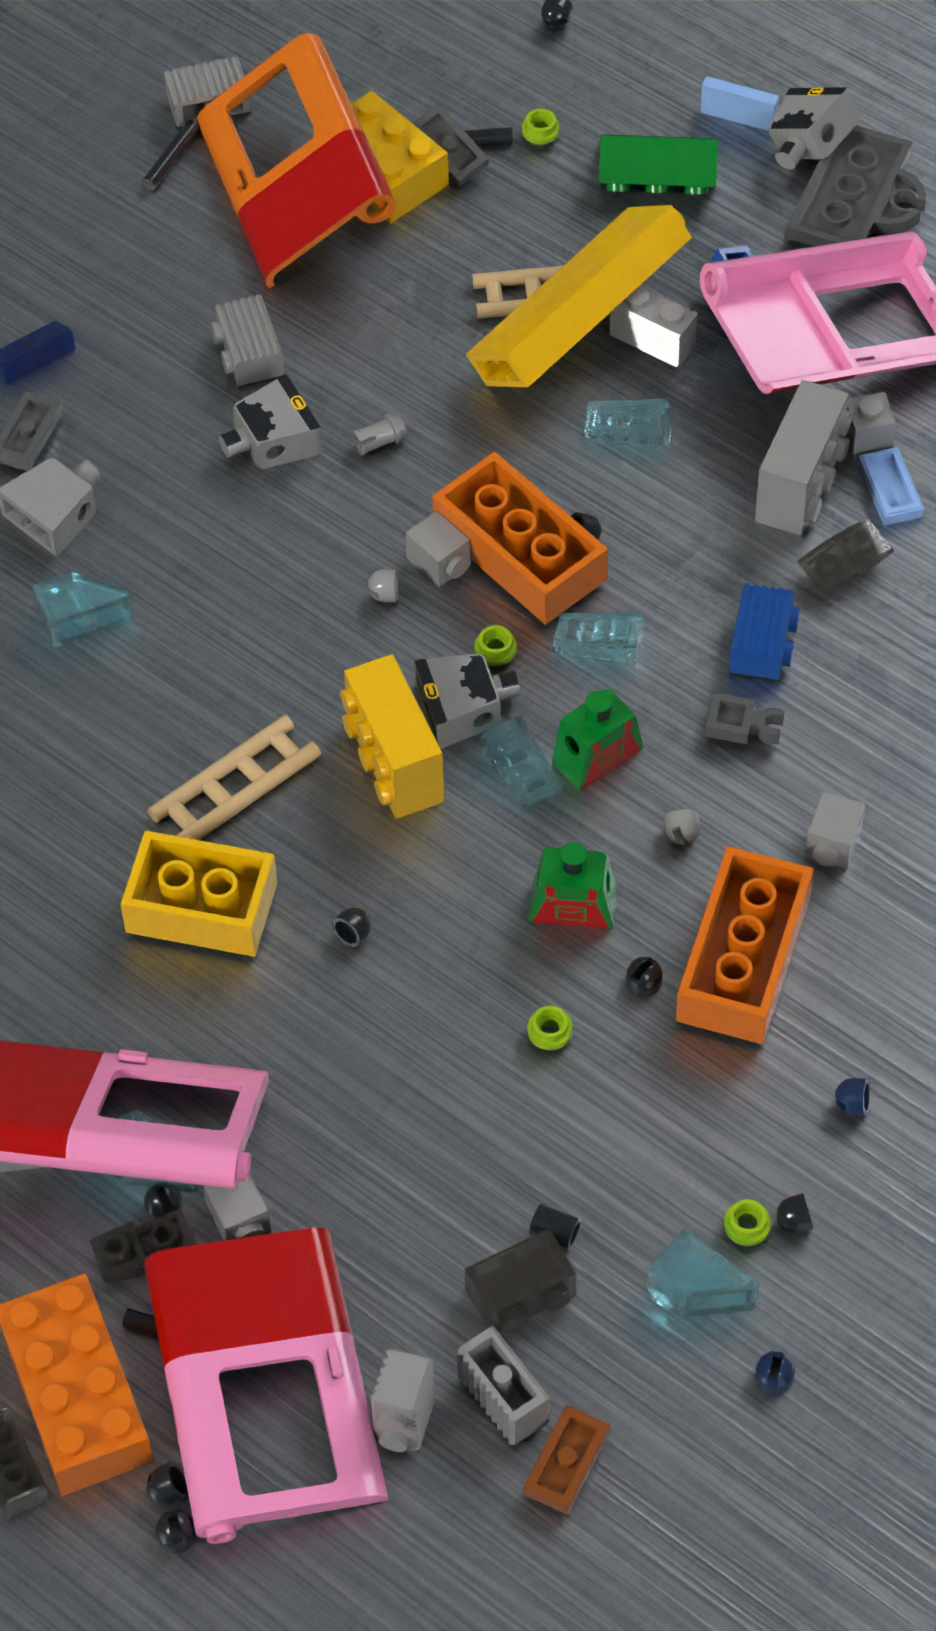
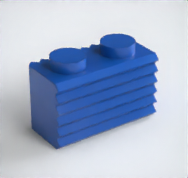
[729,583,800,680]

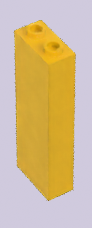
[466,205,692,388]

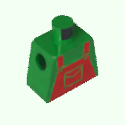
[552,689,643,792]
[529,842,617,929]

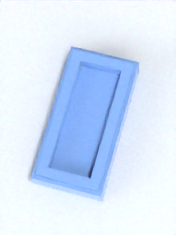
[700,76,779,131]
[858,446,924,526]

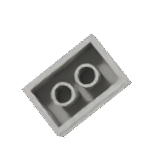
[755,379,853,536]

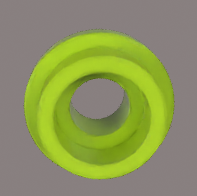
[522,108,560,145]
[474,625,517,666]
[527,1006,573,1050]
[724,1199,771,1246]

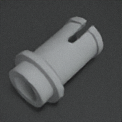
[352,413,407,456]

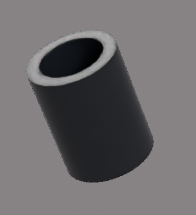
[529,1204,581,1250]

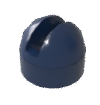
[835,1078,870,1116]
[755,1351,795,1394]

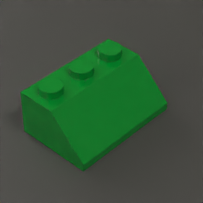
[599,134,718,194]

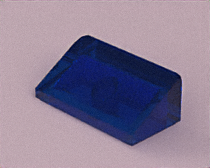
[0,321,76,385]

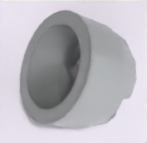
[368,569,398,602]
[664,809,700,845]

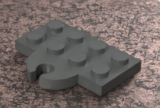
[785,125,926,246]

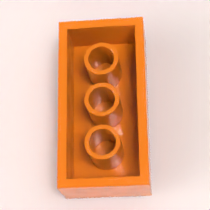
[432,451,608,625]
[676,846,814,1045]
[0,1273,154,1497]

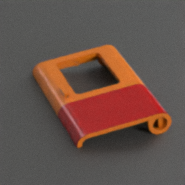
[197,33,396,289]

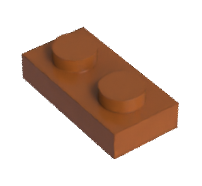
[524,1405,610,1515]

